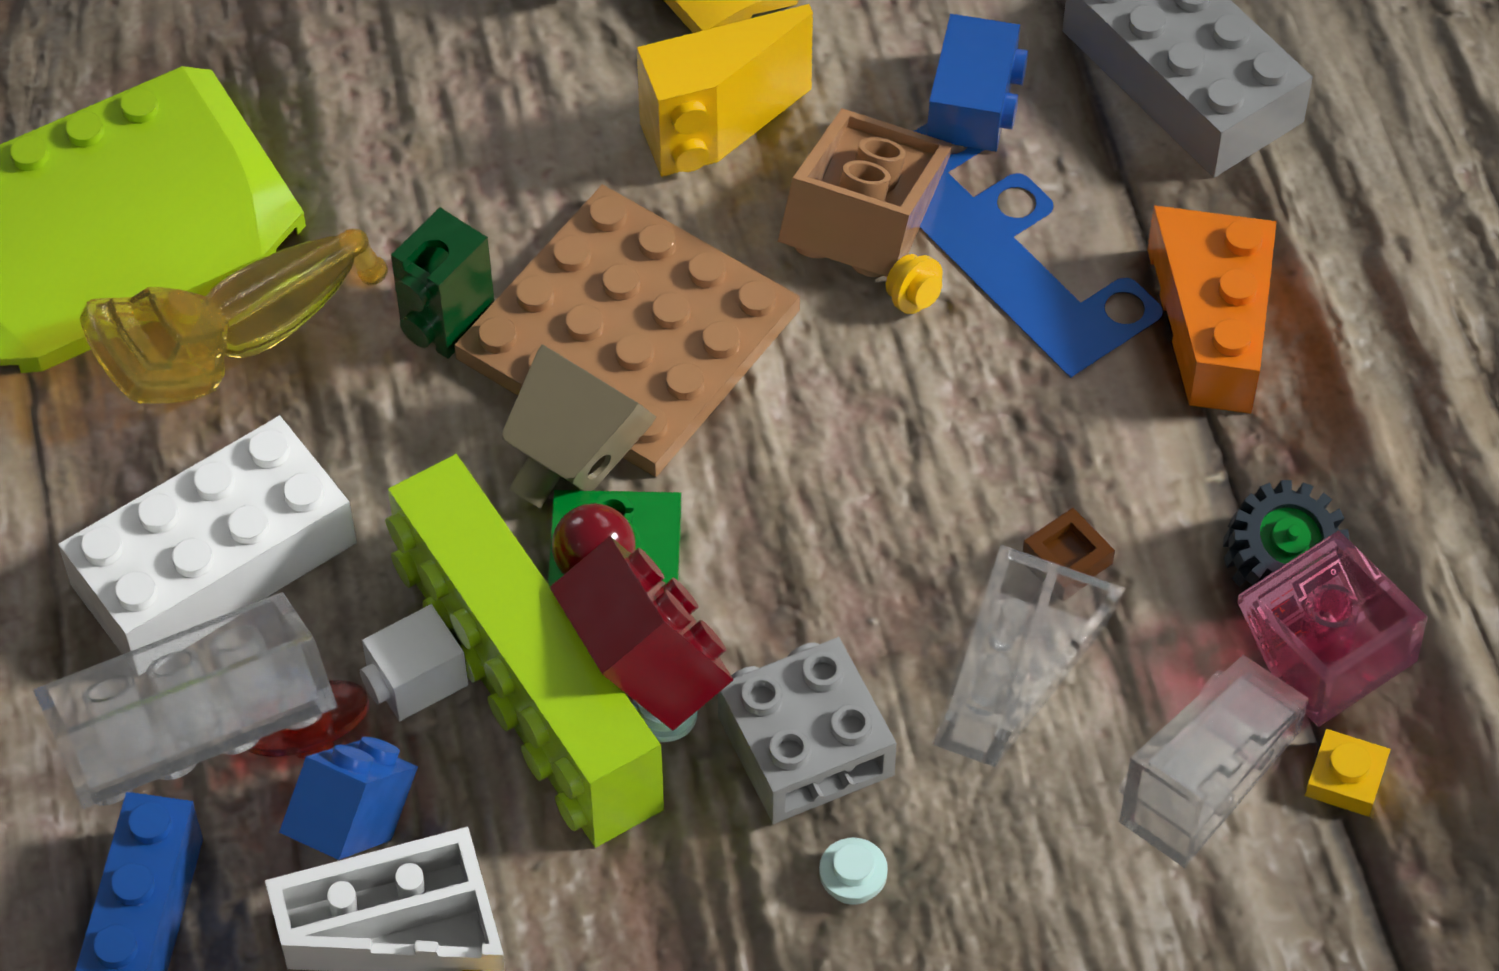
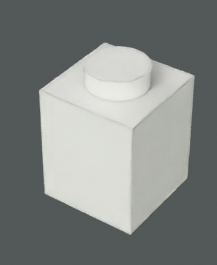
[360,604,468,722]

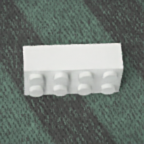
[58,415,357,674]

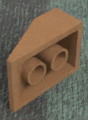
[778,108,954,277]

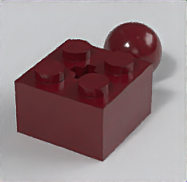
[549,503,734,731]

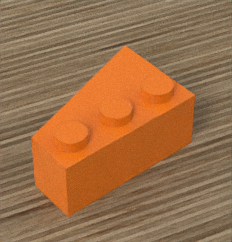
[1147,205,1277,414]

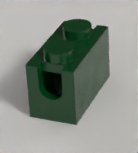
[391,207,494,359]

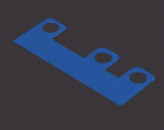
[914,123,1163,378]

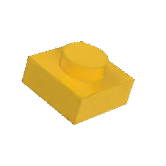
[1305,729,1391,817]

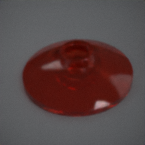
[239,680,370,759]

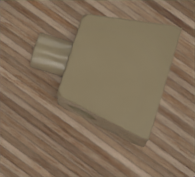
[502,344,656,509]

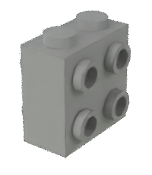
[718,637,897,824]

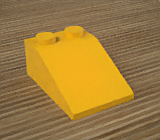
[637,4,813,177]

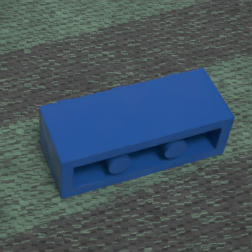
[75,792,203,971]

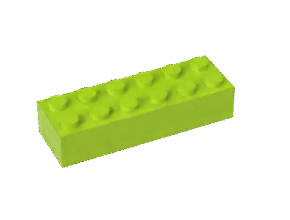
[385,453,664,848]

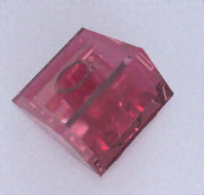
[1238,530,1428,727]

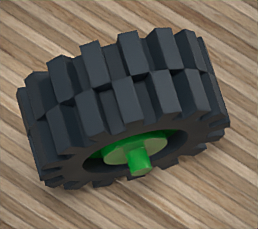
[1223,480,1349,607]

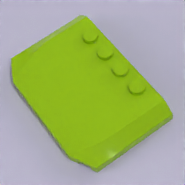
[0,66,306,373]

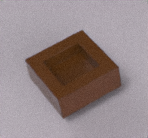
[1022,507,1115,597]

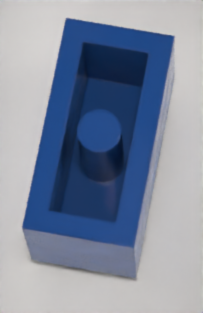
[927,13,1028,152]
[279,737,418,860]

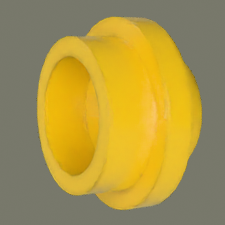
[886,254,943,314]

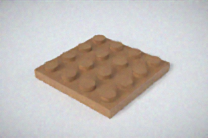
[455,184,800,477]

